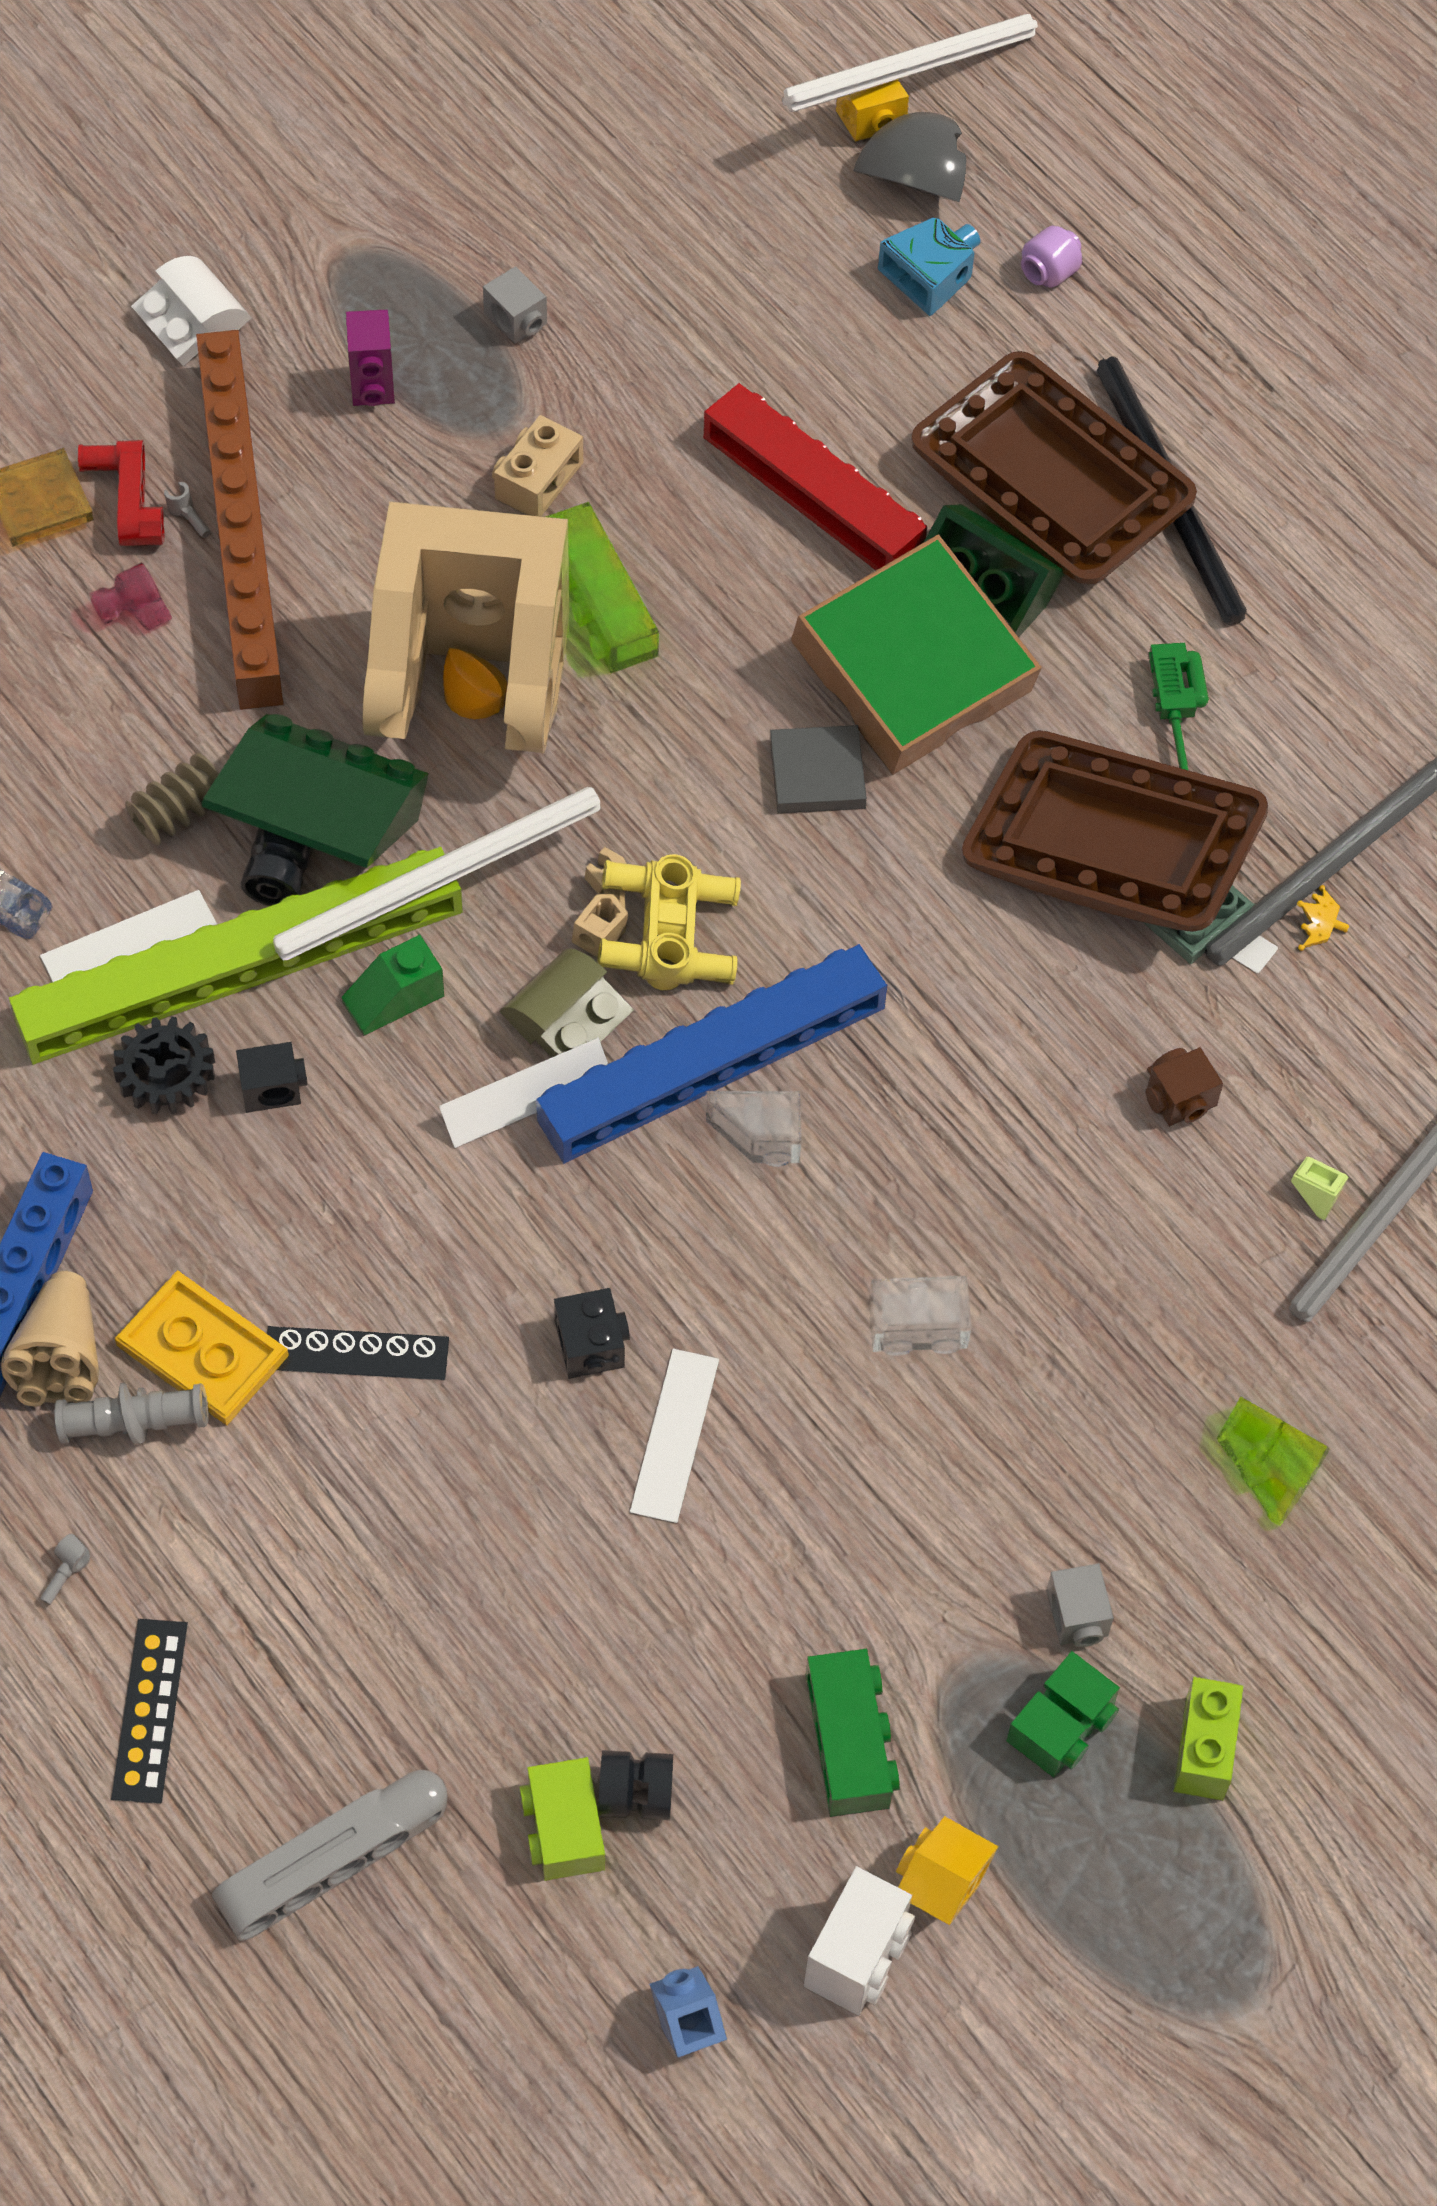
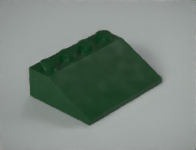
[202,714,429,868]

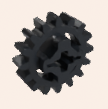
[113,1016,215,1115]

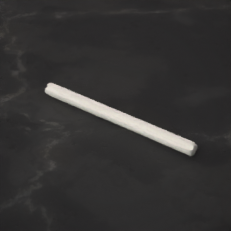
[782,14,1038,112]
[273,787,600,960]

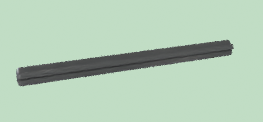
[1205,757,1437,966]

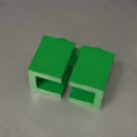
[1006,1651,1120,1778]

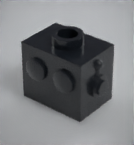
[554,1288,630,1379]

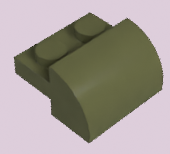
[499,948,634,1057]

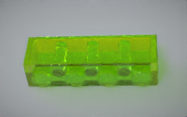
[545,502,659,673]

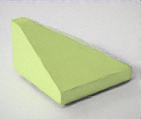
[1291,1157,1349,1220]

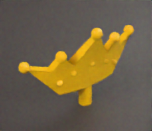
[1297,885,1349,951]

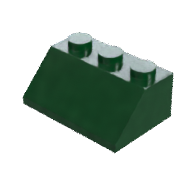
[924,504,1064,637]

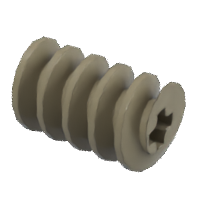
[125,753,219,846]

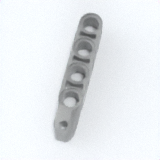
[212,1770,448,1941]

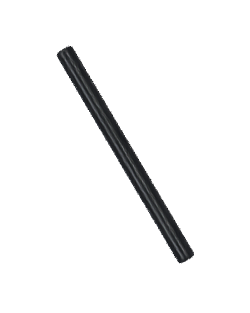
[1097,356,1247,625]

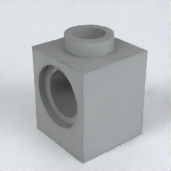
[483,266,547,344]
[1046,1563,1114,1647]

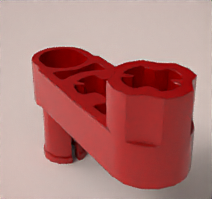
[78,440,165,546]

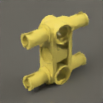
[597,854,741,991]

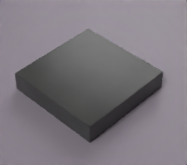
[770,725,867,814]

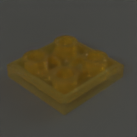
[0,448,94,547]

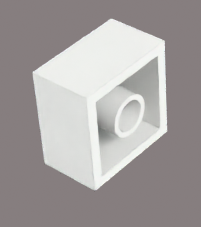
[804,1866,915,2016]

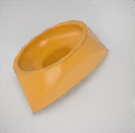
[443,648,508,720]

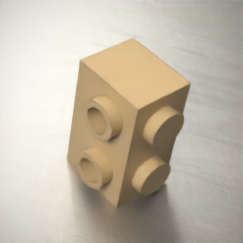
[492,415,583,517]

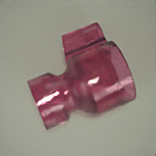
[89,562,172,631]

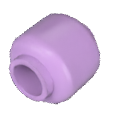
[1021,226,1082,288]

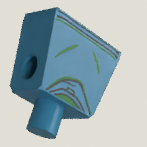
[878,218,980,316]

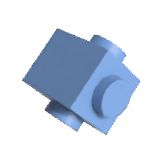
[649,1966,727,2057]

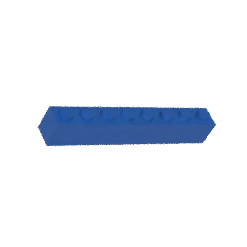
[536,944,888,1164]

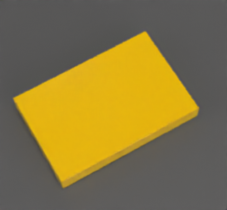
[115,1270,289,1426]

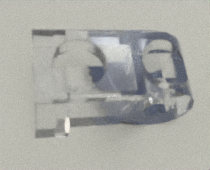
[0,869,53,939]

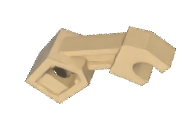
[572,847,628,957]

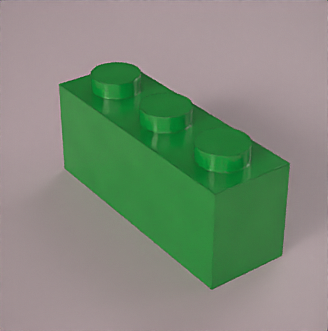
[805,1649,900,1817]

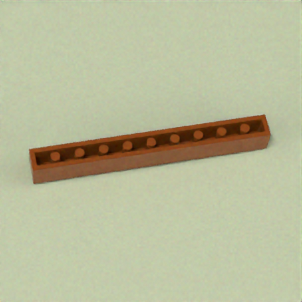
[196,330,284,710]

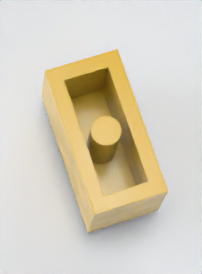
[896,1816,999,1925]

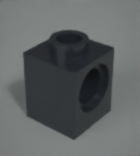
[236,1042,308,1113]

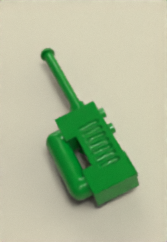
[1148,642,1209,770]

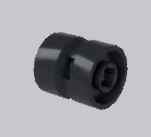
[241,828,313,906]
[598,1750,674,1821]

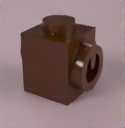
[1145,1047,1223,1127]

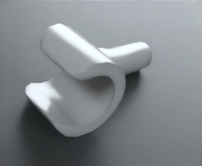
[164,482,210,538]
[40,1534,90,1605]

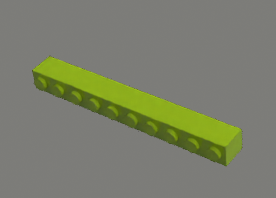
[9,847,463,1065]

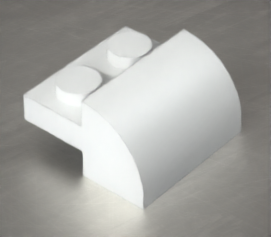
[131,256,252,366]

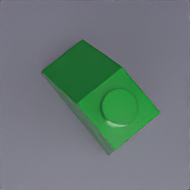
[342,935,444,1036]

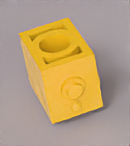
[836,80,909,142]

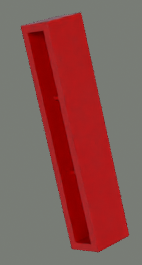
[703,383,927,570]

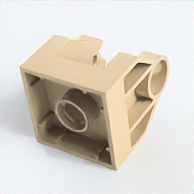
[363,502,569,753]

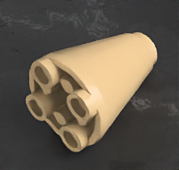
[1,1271,99,1407]

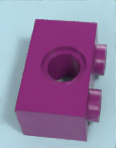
[346,309,395,406]

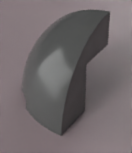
[853,112,966,202]

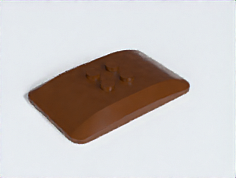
[911,351,1197,585]
[962,730,1268,932]

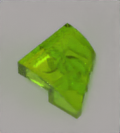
[1216,1396,1331,1526]

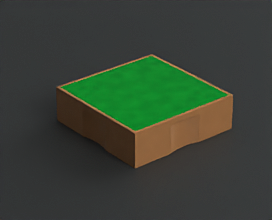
[791,534,1042,775]

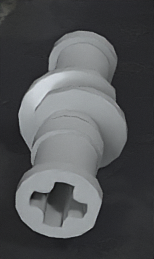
[54,1382,209,1444]

